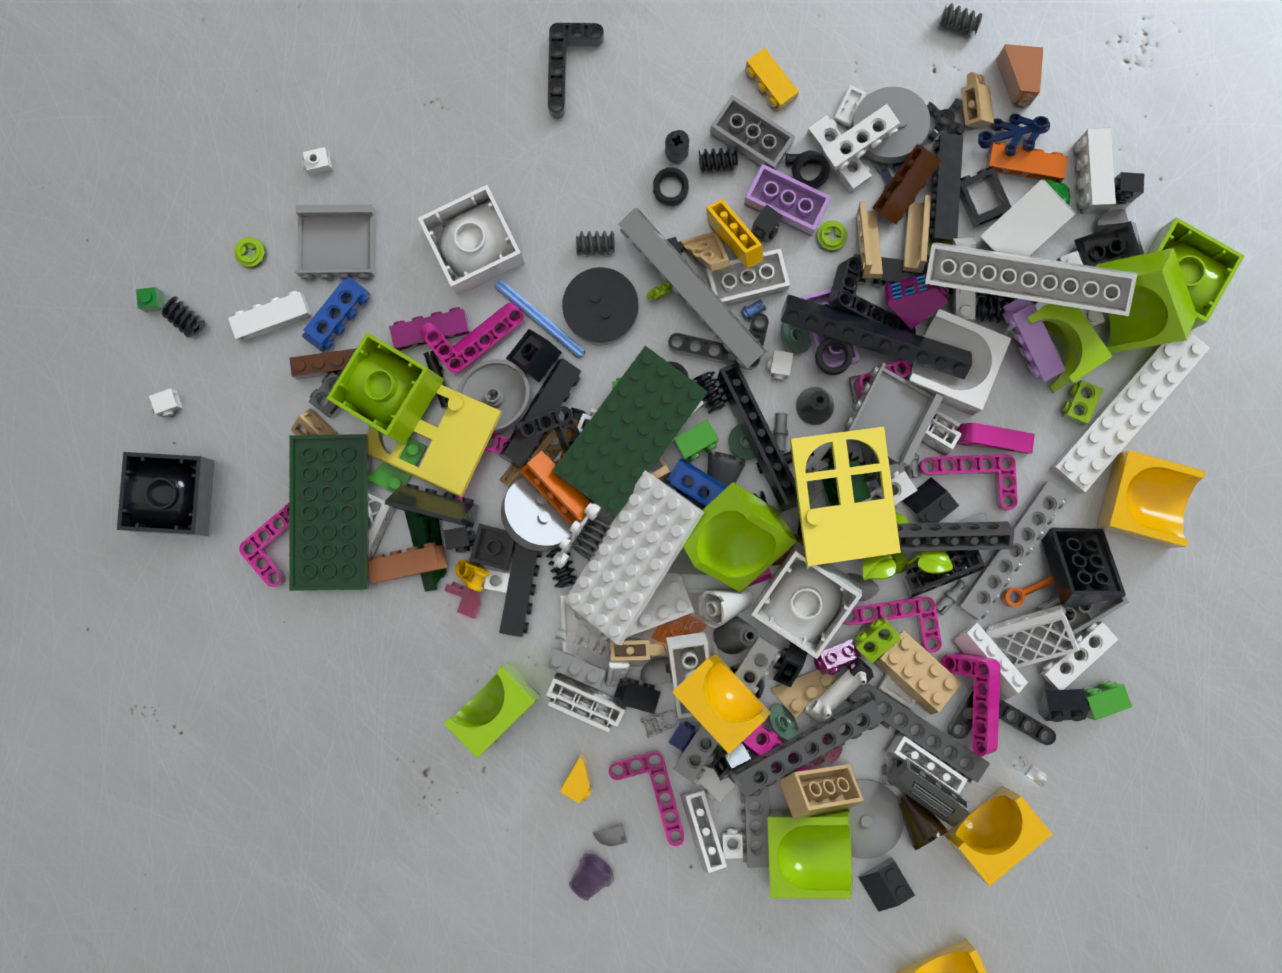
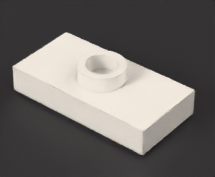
[833,85,867,128]
[605,661,629,686]
[877,674,916,710]

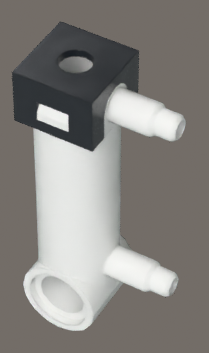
[805,657,874,723]

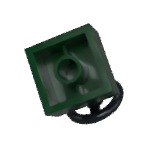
[818,452,881,506]

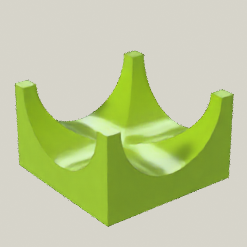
[1010,303,1113,393]

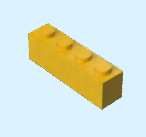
[706,199,764,269]

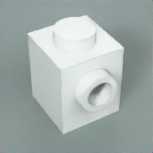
[301,147,333,175]
[767,350,793,380]
[149,388,182,418]

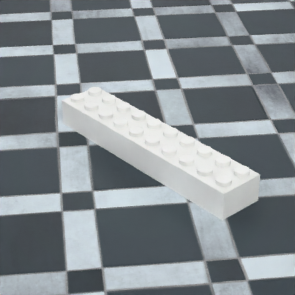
[925,242,1138,316]
[1050,331,1210,494]

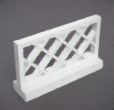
[368,493,396,560]
[986,604,1079,668]

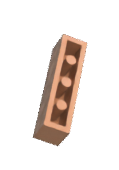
[369,542,447,584]

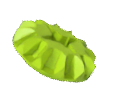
[817,220,848,251]
[234,237,265,268]
[646,281,673,301]

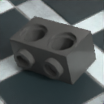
[309,372,339,418]

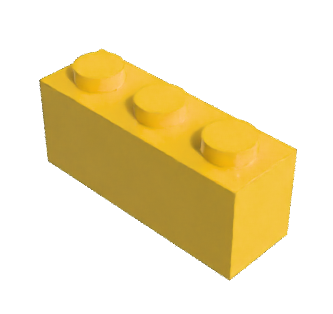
[745,47,799,111]

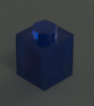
[668,721,697,752]

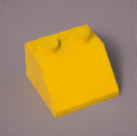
[559,753,592,804]

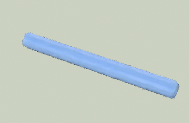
[495,279,585,358]

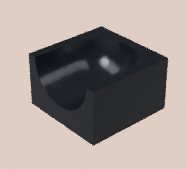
[117,452,215,536]

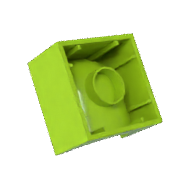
[1147,217,1244,330]
[1096,248,1197,353]
[326,332,445,445]
[683,482,797,592]
[443,663,541,758]
[767,810,853,899]

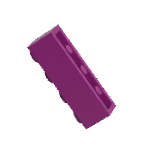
[389,307,470,351]

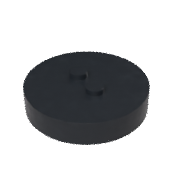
[562,267,639,345]

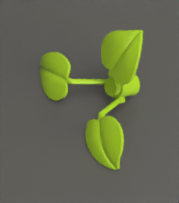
[862,512,953,580]

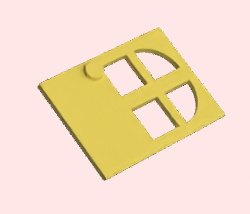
[367,385,502,497]
[790,427,901,566]

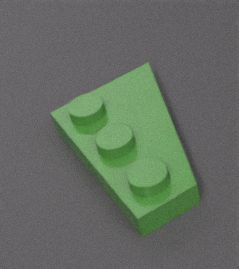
[368,437,428,493]

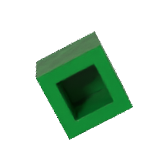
[136,287,164,312]

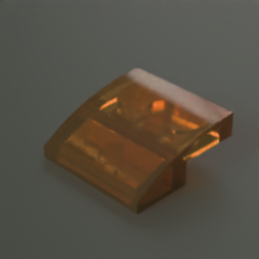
[652,615,707,646]

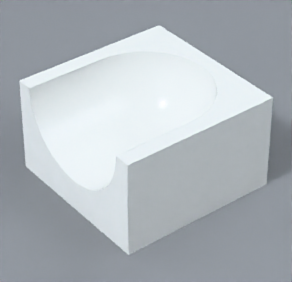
[981,179,1076,257]
[418,185,525,296]
[905,309,1011,415]
[751,542,862,659]

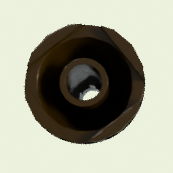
[899,795,948,851]

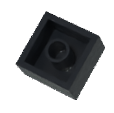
[469,523,516,571]

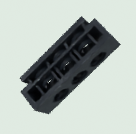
[903,550,985,598]

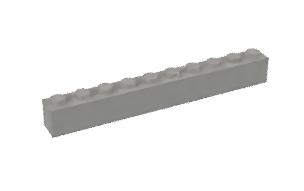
[618,208,767,368]

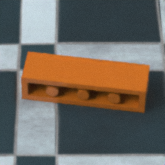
[986,142,1068,183]
[520,451,591,526]

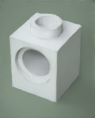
[483,570,510,593]
[722,828,743,859]

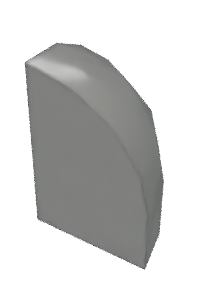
[1098,209,1129,231]
[848,572,879,601]
[640,657,671,684]
[593,824,627,846]

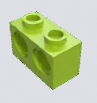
[1062,380,1103,426]
[855,616,901,664]

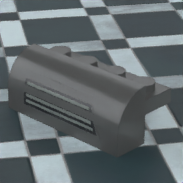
[887,758,971,826]

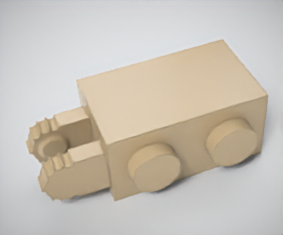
[961,72,994,129]
[610,639,666,661]

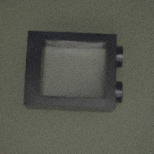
[960,168,1011,228]

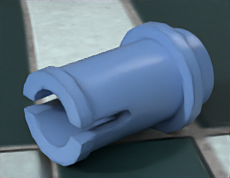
[741,299,766,320]

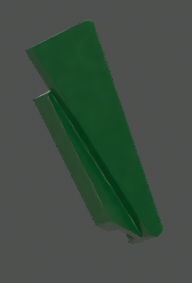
[404,511,447,592]

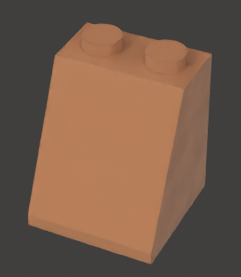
[996,44,1044,106]

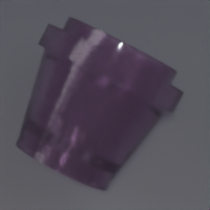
[569,854,614,901]

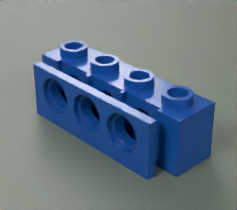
[302,277,370,353]
[667,458,727,507]

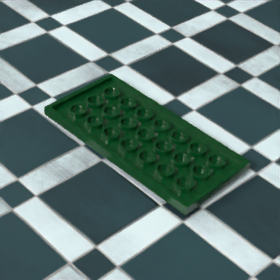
[552,346,708,518]
[289,434,369,591]

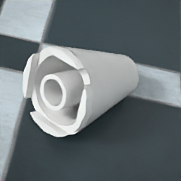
[698,589,753,628]

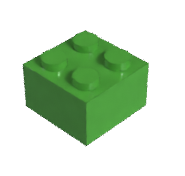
[673,419,719,462]
[1084,680,1132,720]

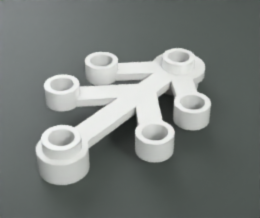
[552,503,601,569]

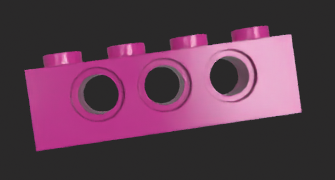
[742,723,812,778]

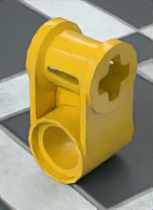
[455,560,489,592]

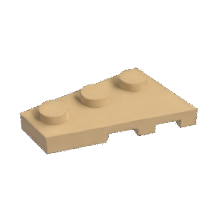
[681,231,730,271]
[770,669,838,718]

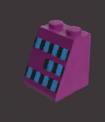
[885,274,948,330]

